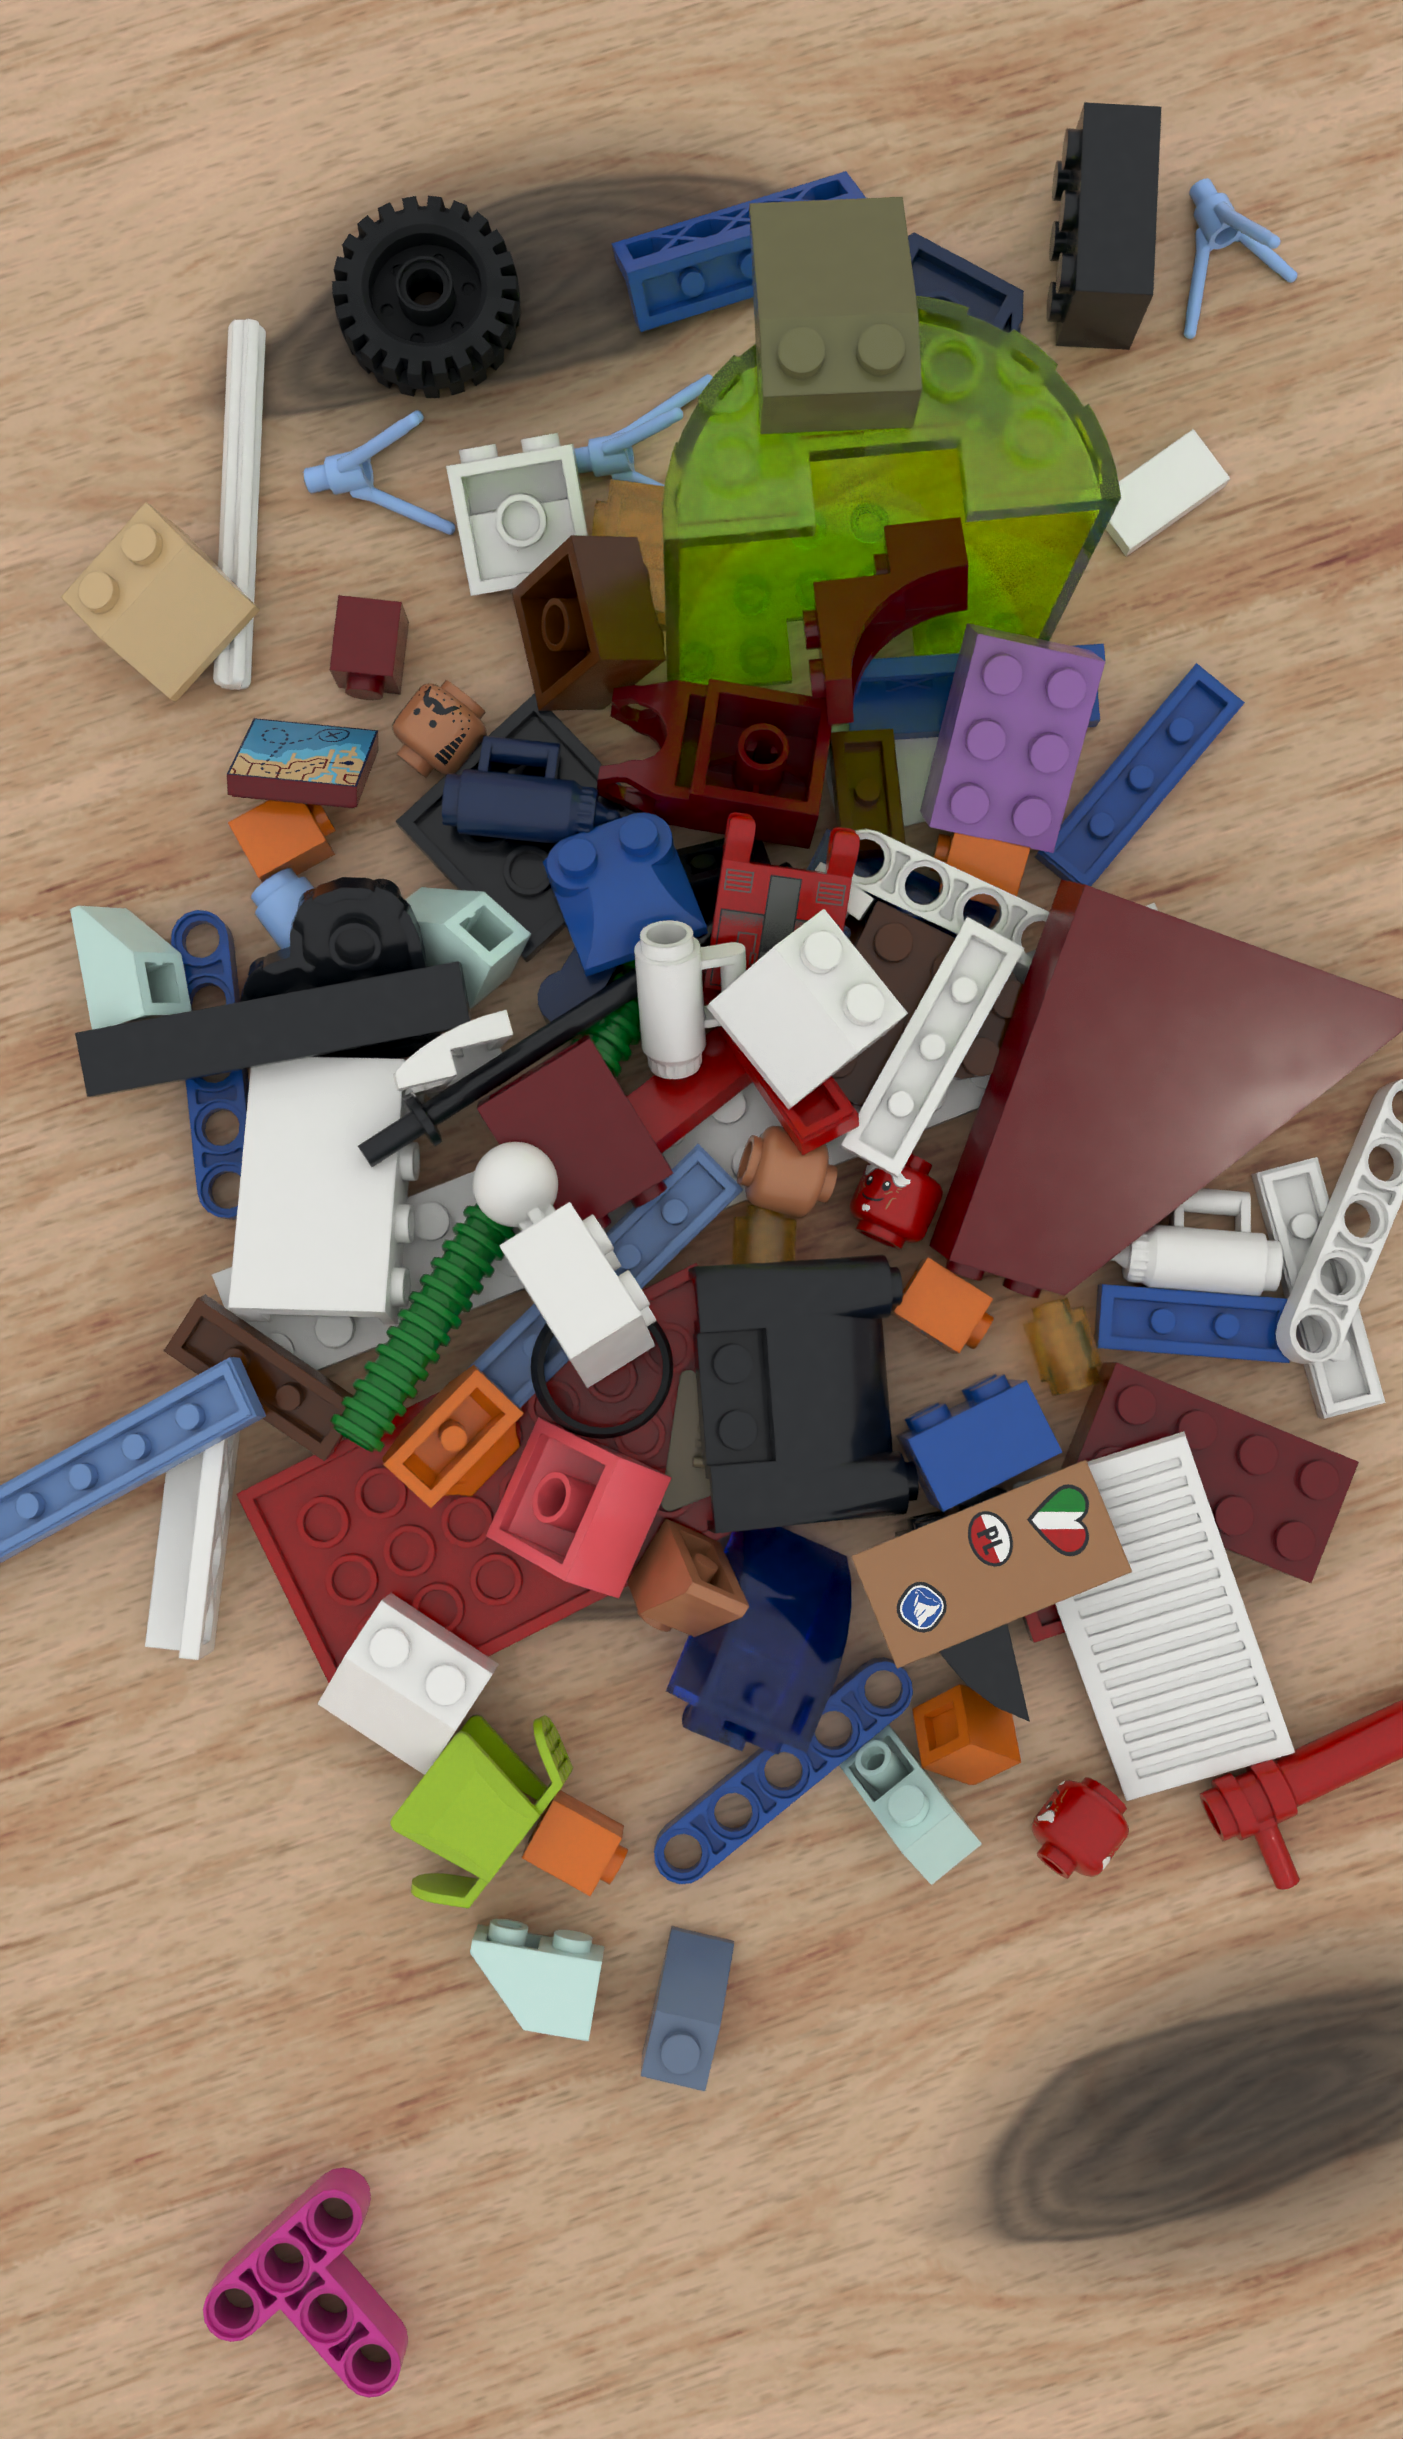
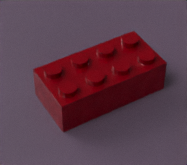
[1060,1362,1359,1583]

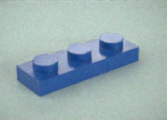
[1094,1284,1290,1363]

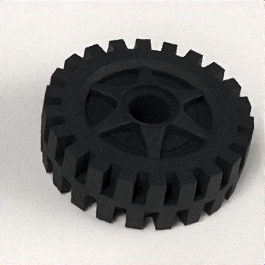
[332,196,521,398]

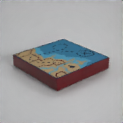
[227,718,378,808]

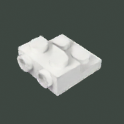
[446,433,589,596]

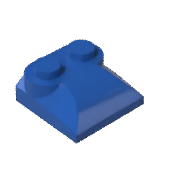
[543,813,708,977]

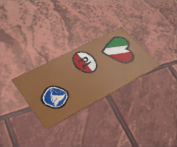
[851,1460,1132,1669]

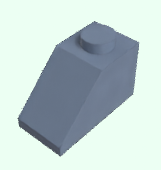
[641,1926,734,2091]

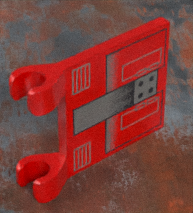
[703,812,860,990]

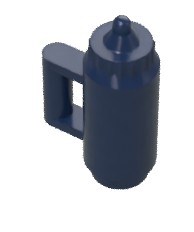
[442,735,621,844]

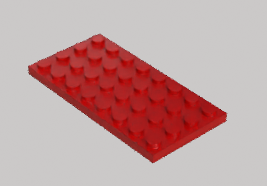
[236,1262,735,1727]

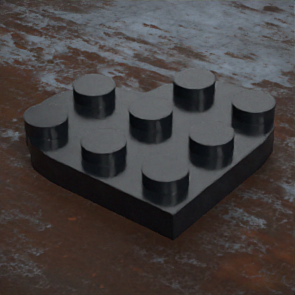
[240,877,442,1059]

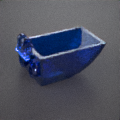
[666,1527,852,1755]

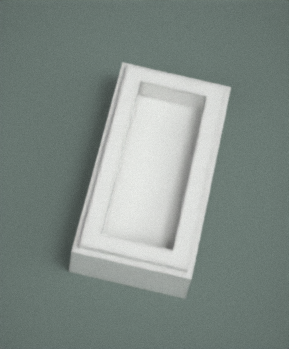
[1089,429,1230,557]

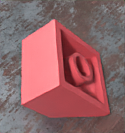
[486,1417,672,1599]

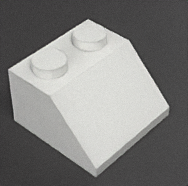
[707,909,908,1110]
[318,1593,499,1775]

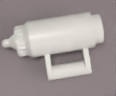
[634,920,746,1079]
[1111,1188,1283,1296]

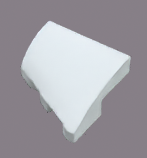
[393,1010,513,1098]

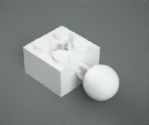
[473,1142,657,1388]

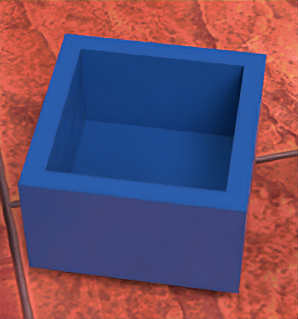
[896,1374,1062,1512]

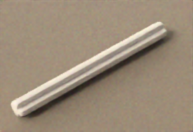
[213,319,266,690]

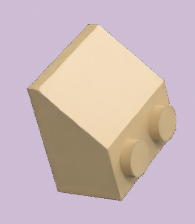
[61,502,260,702]

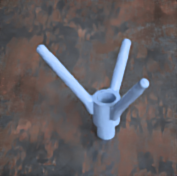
[1184,178,1297,339]
[574,374,714,512]
[304,410,456,535]

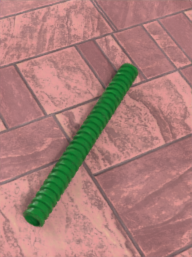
[330,960,641,1452]

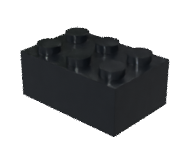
[1047,102,1162,350]

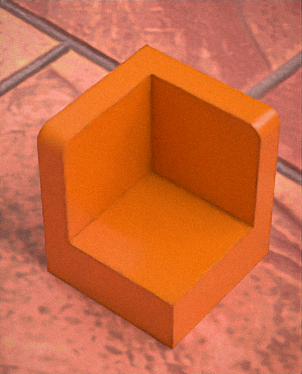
[912,1684,1021,1785]

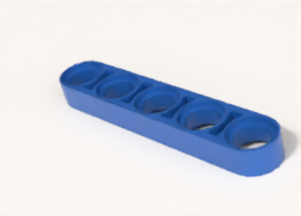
[171,910,249,1220]
[654,1657,913,1884]

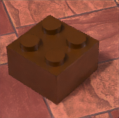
[511,535,666,711]

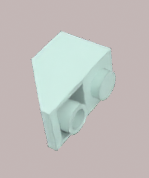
[405,887,531,1009]
[70,906,192,1030]
[839,1725,982,1885]
[470,1919,604,2041]

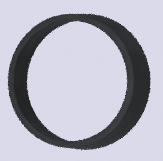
[531,1321,673,1439]

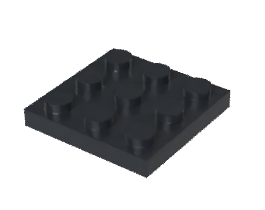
[396,693,636,962]

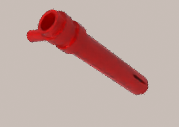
[1200,1699,1403,1890]

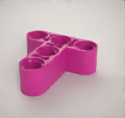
[203,2167,408,2398]

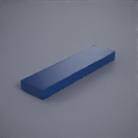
[1035,663,1245,886]

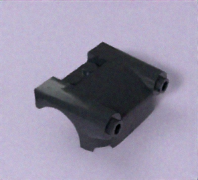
[688,1255,919,1533]

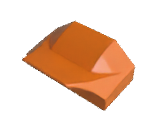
[382,1364,524,1508]

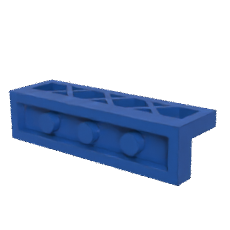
[611,171,866,332]
[847,644,1106,740]

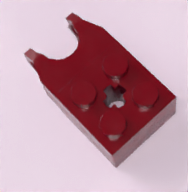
[597,679,832,849]

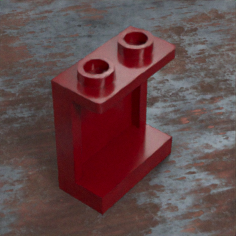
[476,1034,674,1229]

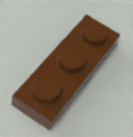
[164,1294,353,1461]

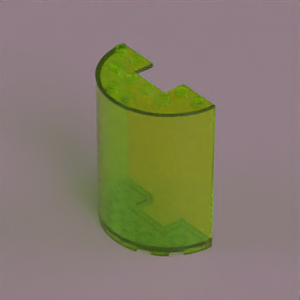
[662,296,1121,687]

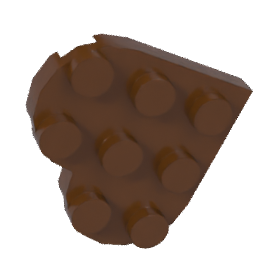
[832,900,1023,1106]

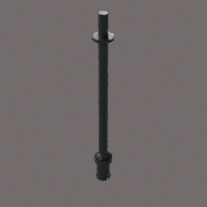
[358,862,793,1167]

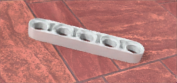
[852,828,1049,967]
[1275,1079,1403,1364]

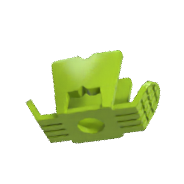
[390,1715,573,1909]

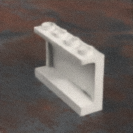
[228,1057,425,1325]

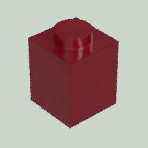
[329,595,409,700]

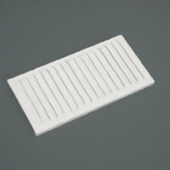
[1013,1431,1295,1801]

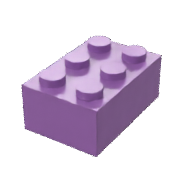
[920,623,1105,853]

